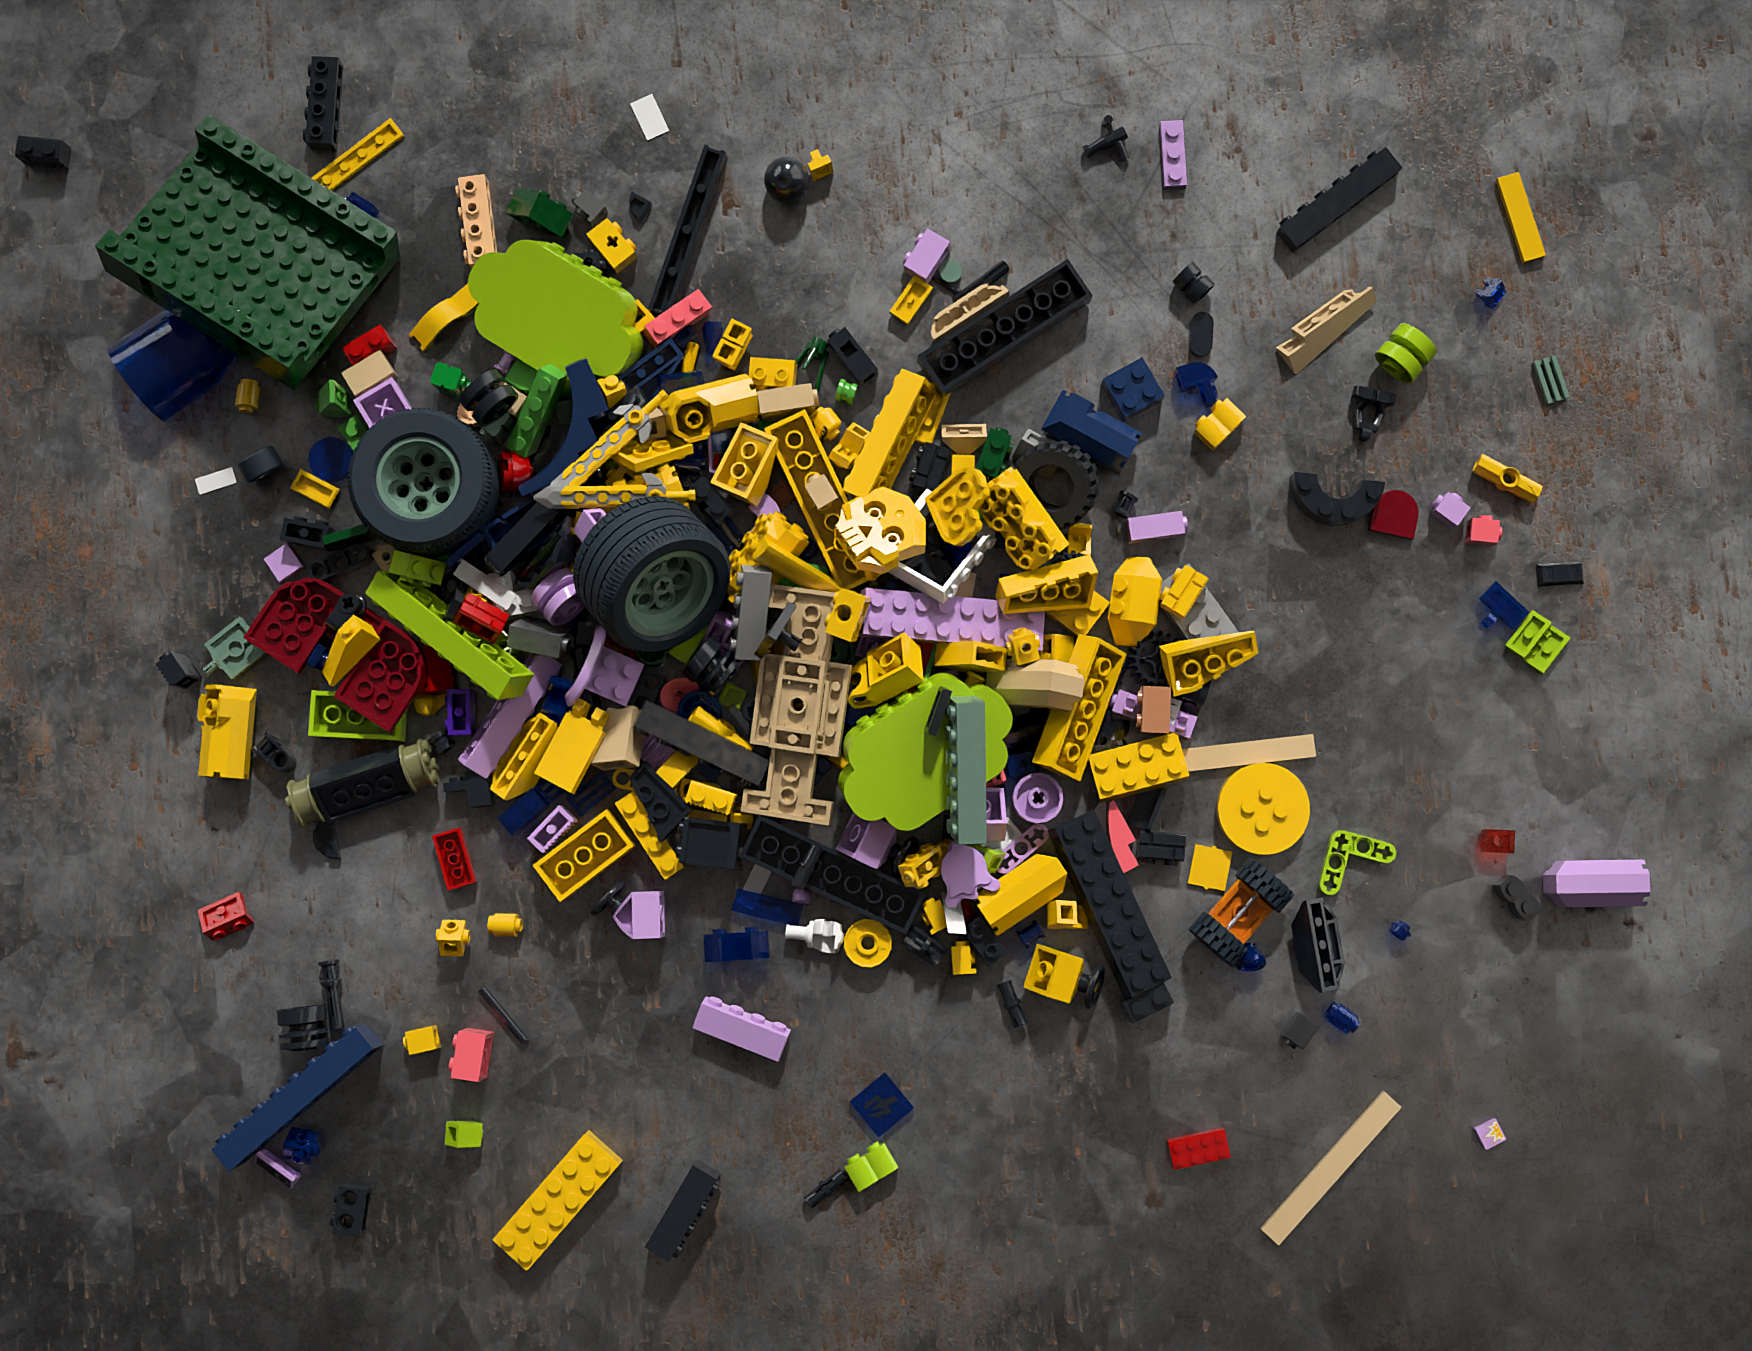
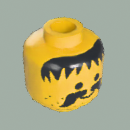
[809,407,841,441]

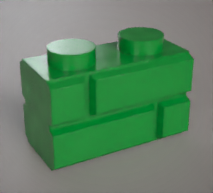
[430,362,471,399]

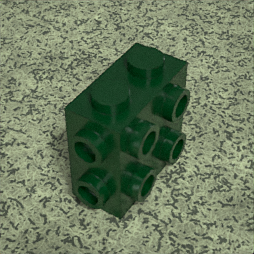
[976,427,1014,483]

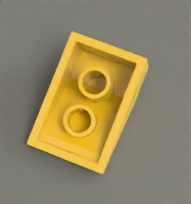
[710,423,779,507]

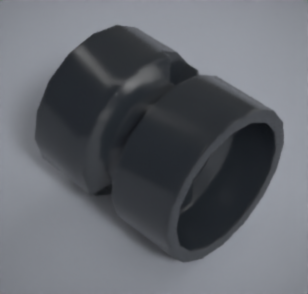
[1172,262,1215,305]

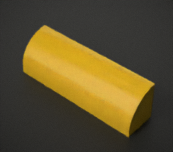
[752,537,842,593]

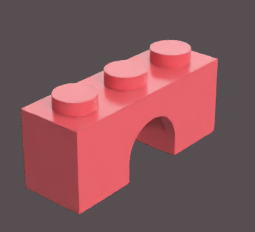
[642,289,712,349]

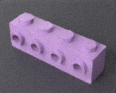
[693,997,791,1062]

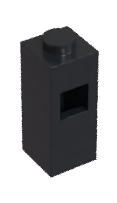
[827,327,878,387]

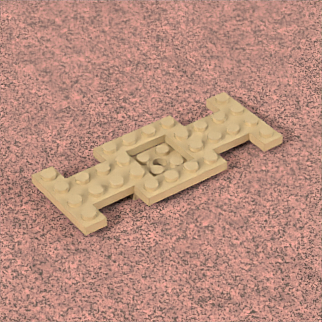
[741,584,852,826]

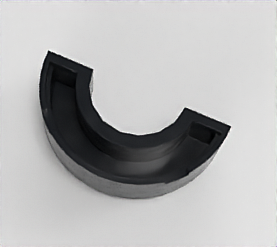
[1290,472,1385,526]

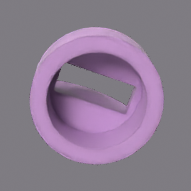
[792,887,811,903]

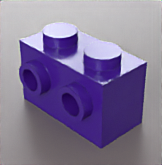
[445,689,476,737]

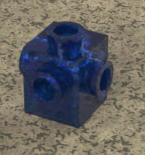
[283,1127,321,1165]

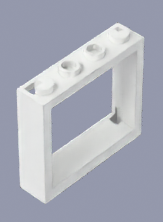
[888,489,996,604]

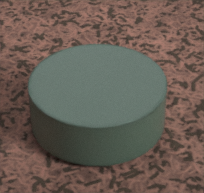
[939,260,962,284]

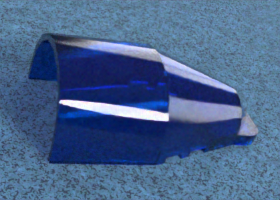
[107,309,238,422]

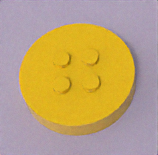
[1216,763,1310,855]

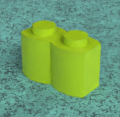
[844,1141,899,1192]

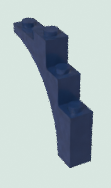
[518,357,609,497]

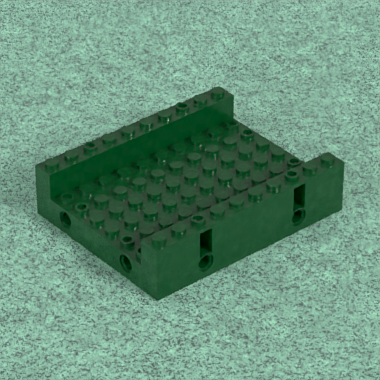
[95,114,400,390]

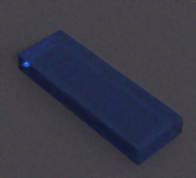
[731,888,803,926]

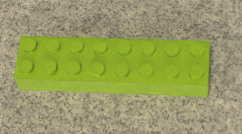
[365,570,535,700]

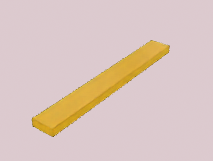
[312,118,404,191]

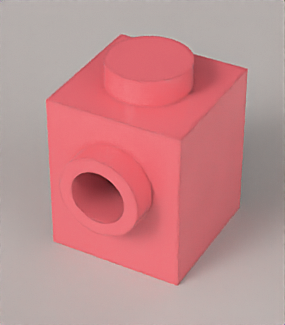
[1465,515,1502,546]

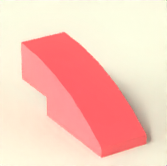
[1106,800,1138,873]

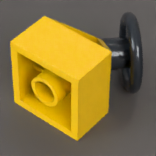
[1023,943,1105,1009]

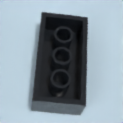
[645,1159,721,1262]

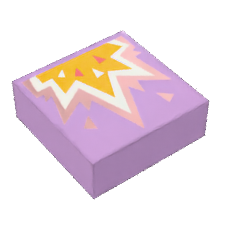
[1473,1118,1506,1150]

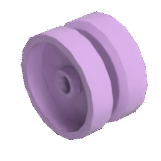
[531,568,585,626]
[1011,773,1063,824]

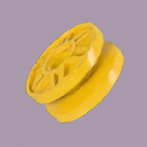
[844,919,892,967]

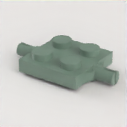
[203,616,267,680]

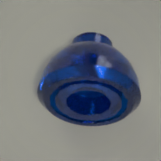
[1235,942,1267,971]

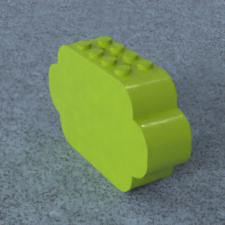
[468,240,643,388]
[838,673,1013,831]

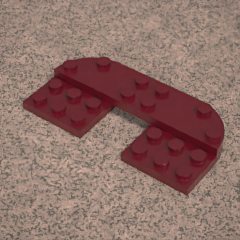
[243,578,427,733]

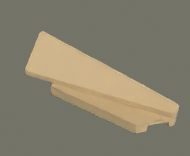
[1276,287,1377,374]

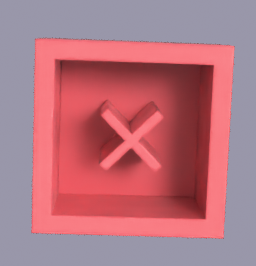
[449,1028,494,1082]

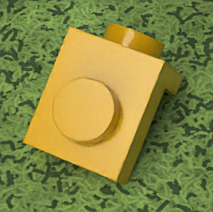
[1067,523,1092,556]

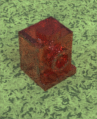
[1478,829,1515,854]

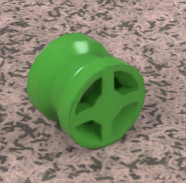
[835,378,859,405]

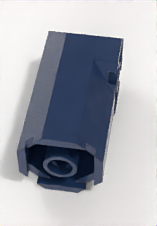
[1040,390,1142,475]

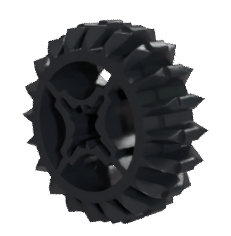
[1126,630,1179,687]

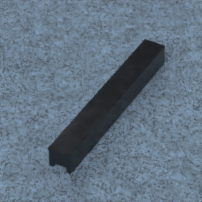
[648,144,728,317]

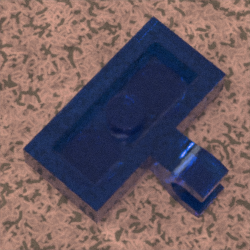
[1478,581,1529,629]

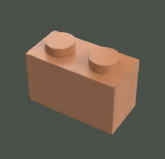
[1136,686,1171,734]

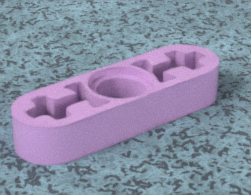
[997,824,1049,873]

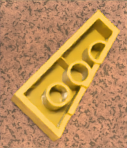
[996,555,1098,614]

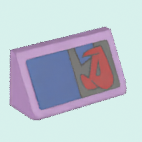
[708,430,732,476]

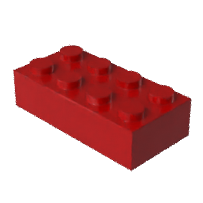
[432,827,478,891]
[1167,1127,1231,1170]

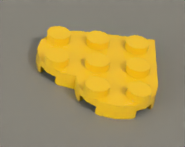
[925,467,990,547]

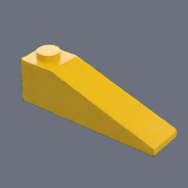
[1159,631,1258,696]

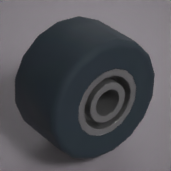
[237,445,283,483]

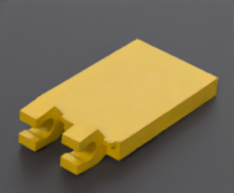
[534,698,610,794]

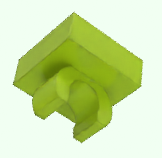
[980,846,1006,873]

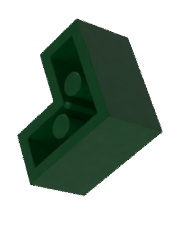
[505,188,573,238]

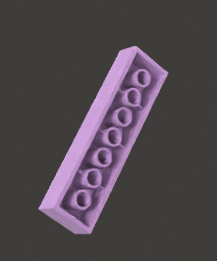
[858,588,1045,652]

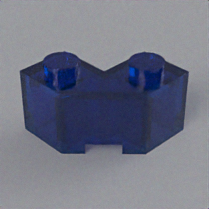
[703,927,770,962]

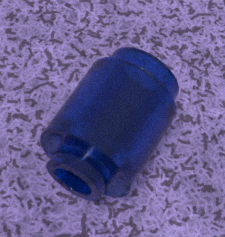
[1324,1001,1360,1034]

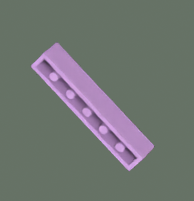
[458,652,562,778]

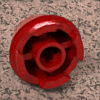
[498,449,533,494]

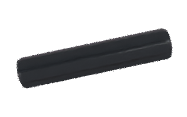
[952,260,1010,303]

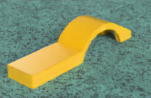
[408,283,479,352]

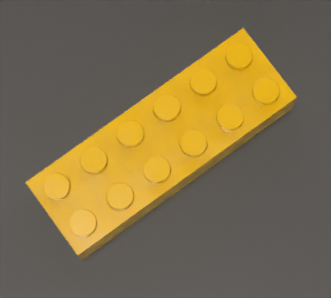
[842,369,937,499]
[1032,634,1127,781]
[492,1130,623,1271]

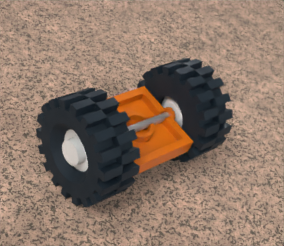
[1188,858,1294,967]

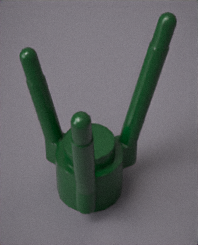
[795,337,829,394]

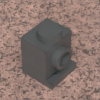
[572,189,608,228]

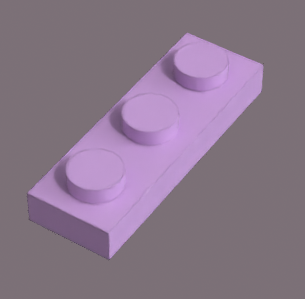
[1160,120,1187,189]

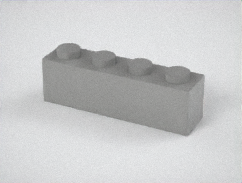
[729,565,772,660]

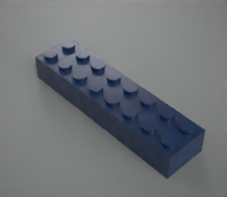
[211,1024,384,1171]

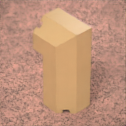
[985,659,1084,711]

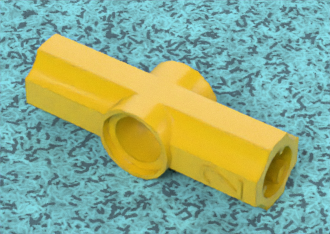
[1472,454,1543,504]
[688,706,754,750]

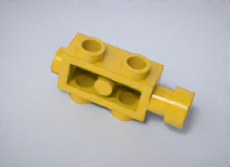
[898,838,952,889]

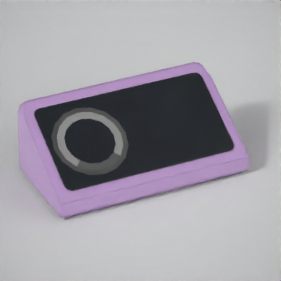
[255,1149,301,1189]

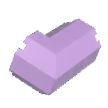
[1543,860,1650,907]

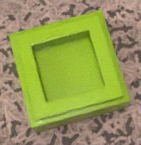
[718,682,748,710]

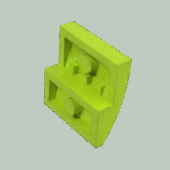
[1505,610,1571,675]

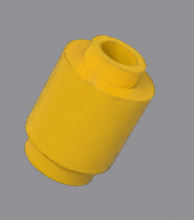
[235,379,260,414]
[487,913,523,937]

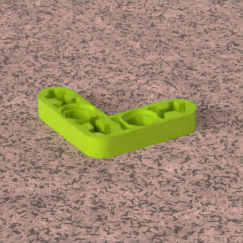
[1318,830,1396,895]

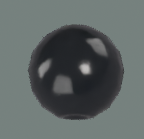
[764,156,809,203]

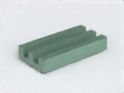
[1532,355,1570,405]

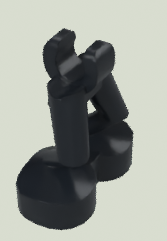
[1351,386,1397,441]

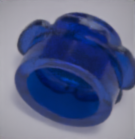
[1389,920,1411,941]

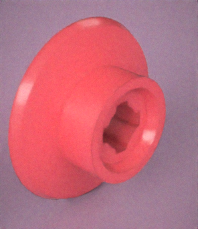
[660,678,700,712]

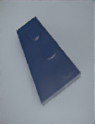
[617,338,684,402]

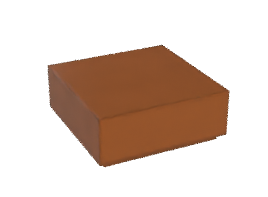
[767,479,796,512]

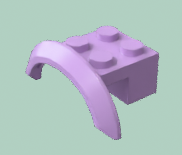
[565,625,645,707]

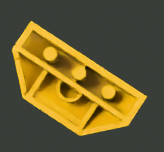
[1108,557,1162,647]
[490,713,557,801]

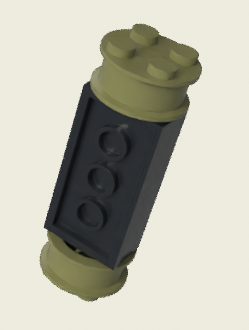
[285,738,439,828]

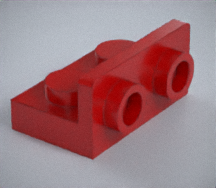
[197,892,254,941]

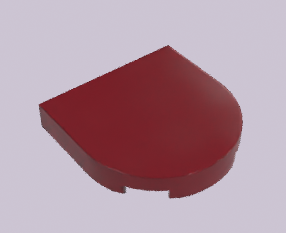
[1368,490,1419,540]

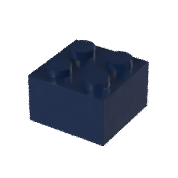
[1101,357,1165,423]

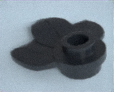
[1093,709,1130,751]

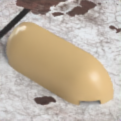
[931,284,1009,343]

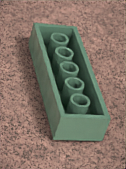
[945,696,987,845]

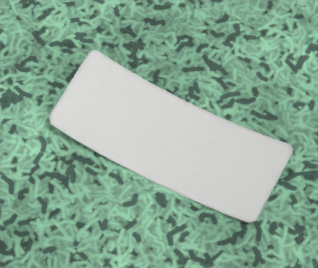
[737,864,771,909]

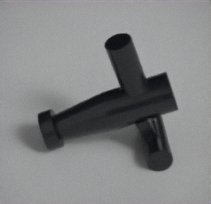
[1082,115,1130,161]

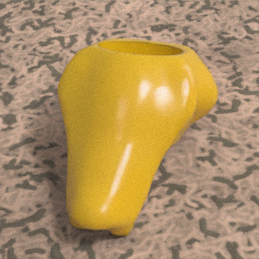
[413,693,447,716]

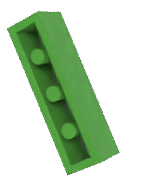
[506,364,568,458]

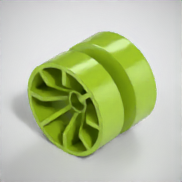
[1375,323,1437,384]

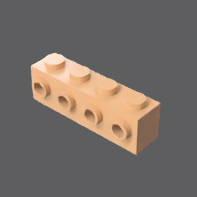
[455,174,497,268]

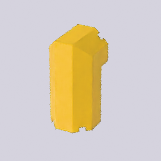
[659,374,760,443]
[197,685,257,780]
[973,854,1067,936]

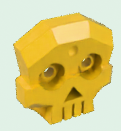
[834,487,926,581]

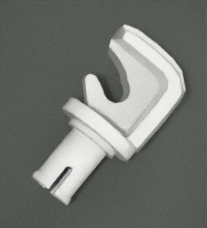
[785,919,844,953]

